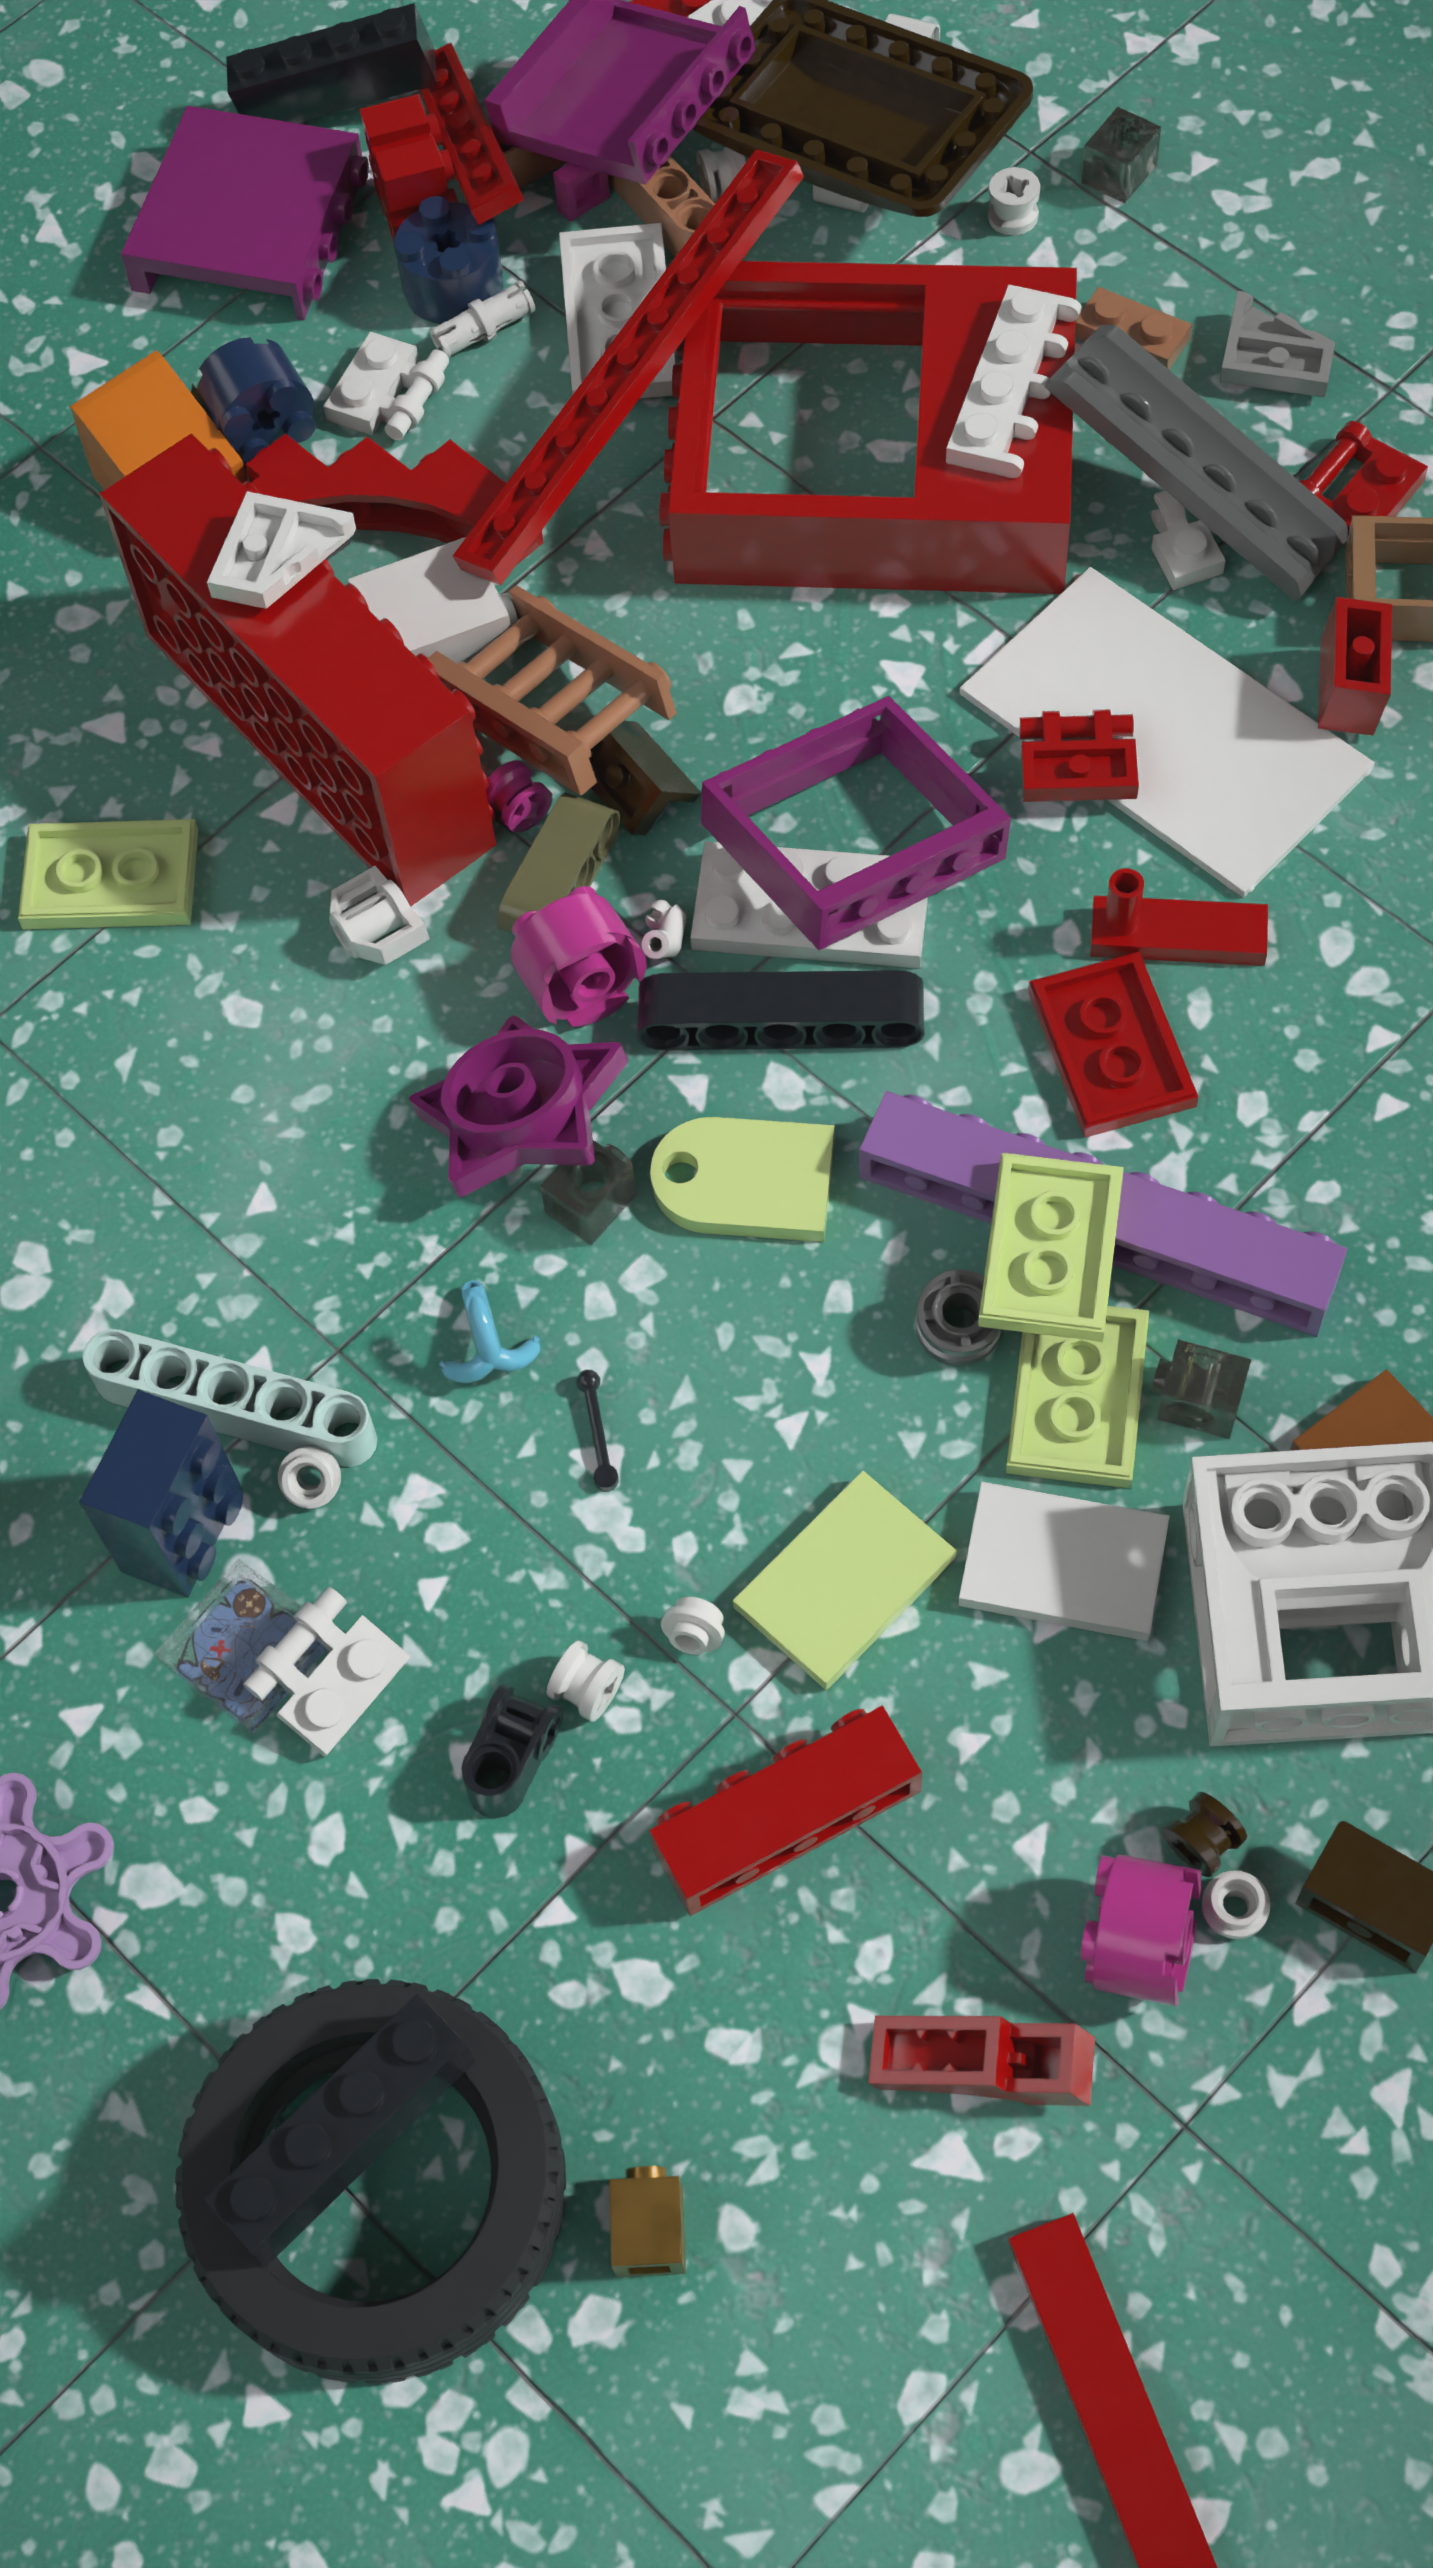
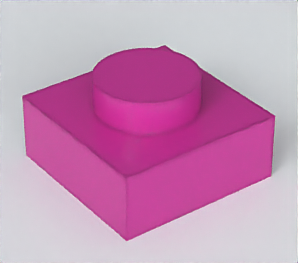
[553,162,610,222]

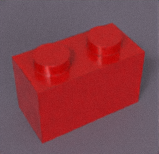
[1318,597,1392,736]

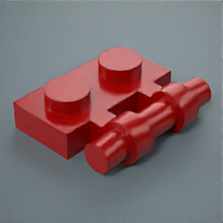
[1019,709,1139,802]

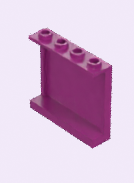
[484,0,755,185]
[121,106,369,321]

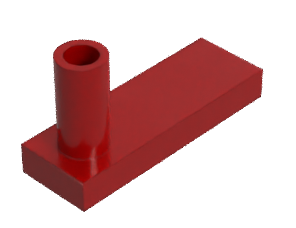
[1090,868,1268,966]

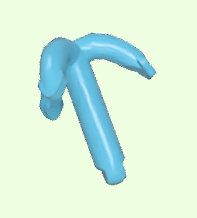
[437,1280,541,1383]

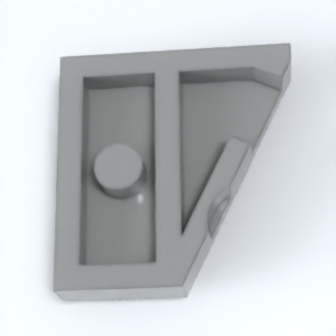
[1220,291,1336,397]

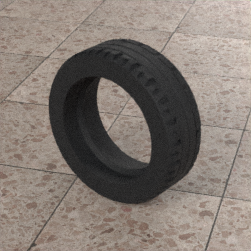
[175,1979,566,2384]

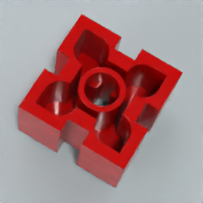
[359,94,458,243]

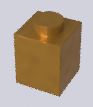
[609,2166,686,2277]

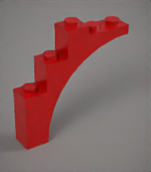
[246,433,544,564]

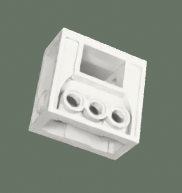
[1182,1442,1433,1747]

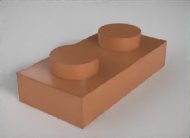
[1075,286,1192,370]

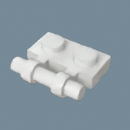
[323,332,449,440]
[243,1587,411,1757]

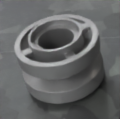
[916,1269,1001,1366]

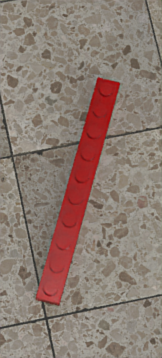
[452,149,804,586]

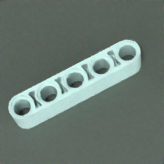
[82,1329,378,1467]

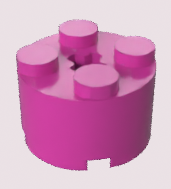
[511,886,647,1027]
[1081,1854,1201,2007]

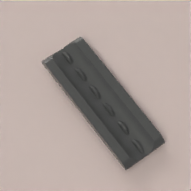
[1044,325,1349,602]

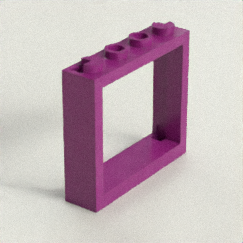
[701,696,1011,951]

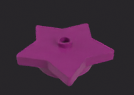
[409,1015,628,1198]

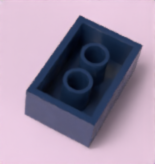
[79,1390,243,1598]

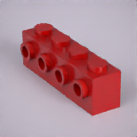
[649,1705,922,1917]

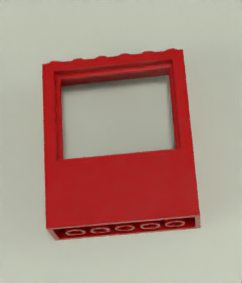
[659,261,1077,594]

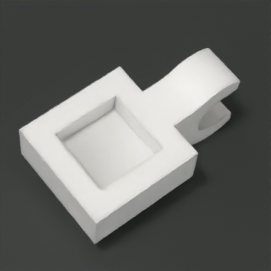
[1151,491,1226,590]

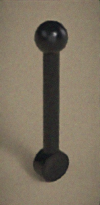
[576,1369,619,1492]

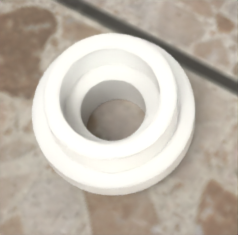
[278,1446,341,1509]
[661,1597,725,1655]
[1202,1871,1270,1939]

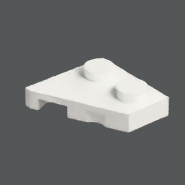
[207,491,356,609]

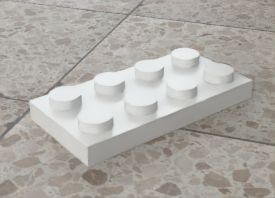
[559,223,675,399]
[690,841,928,969]

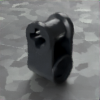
[461,1683,564,1818]

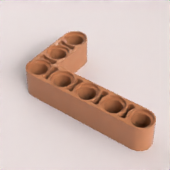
[489,122,715,257]

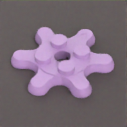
[0,1773,114,2010]

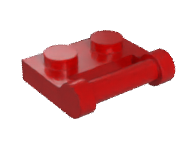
[1299,421,1428,533]

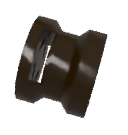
[1162,1792,1248,1877]

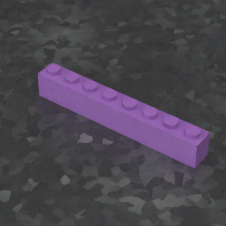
[859,1091,1348,1337]

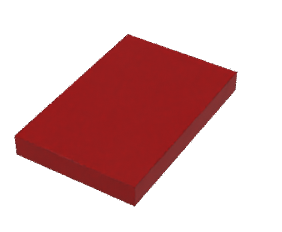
[1028,951,1199,1138]

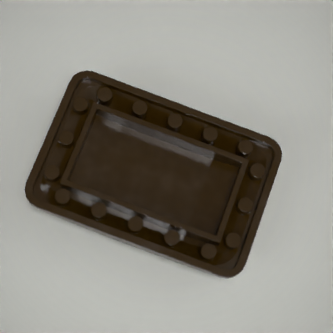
[693,0,1034,217]

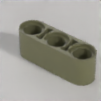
[497,792,620,934]

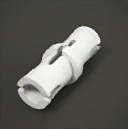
[429,281,536,358]

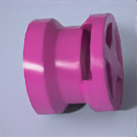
[486,760,553,833]

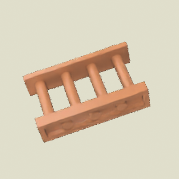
[428,585,677,796]

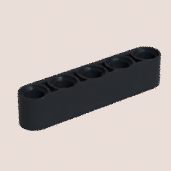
[637,970,925,1050]

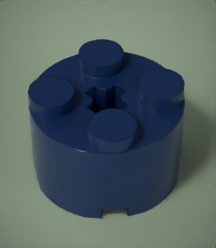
[394,196,504,324]
[191,337,316,469]

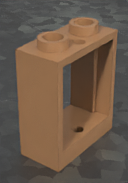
[1345,516,1433,642]

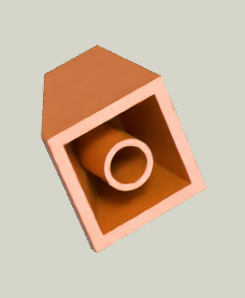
[70,350,248,489]

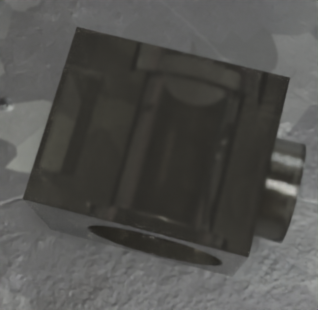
[1082,107,1161,204]
[540,1140,637,1245]
[1150,1339,1252,1439]

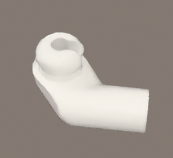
[641,900,686,959]

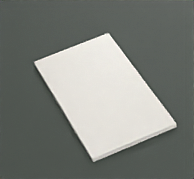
[960,567,1375,898]

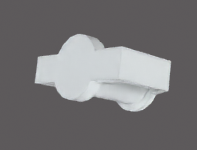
[329,866,430,965]

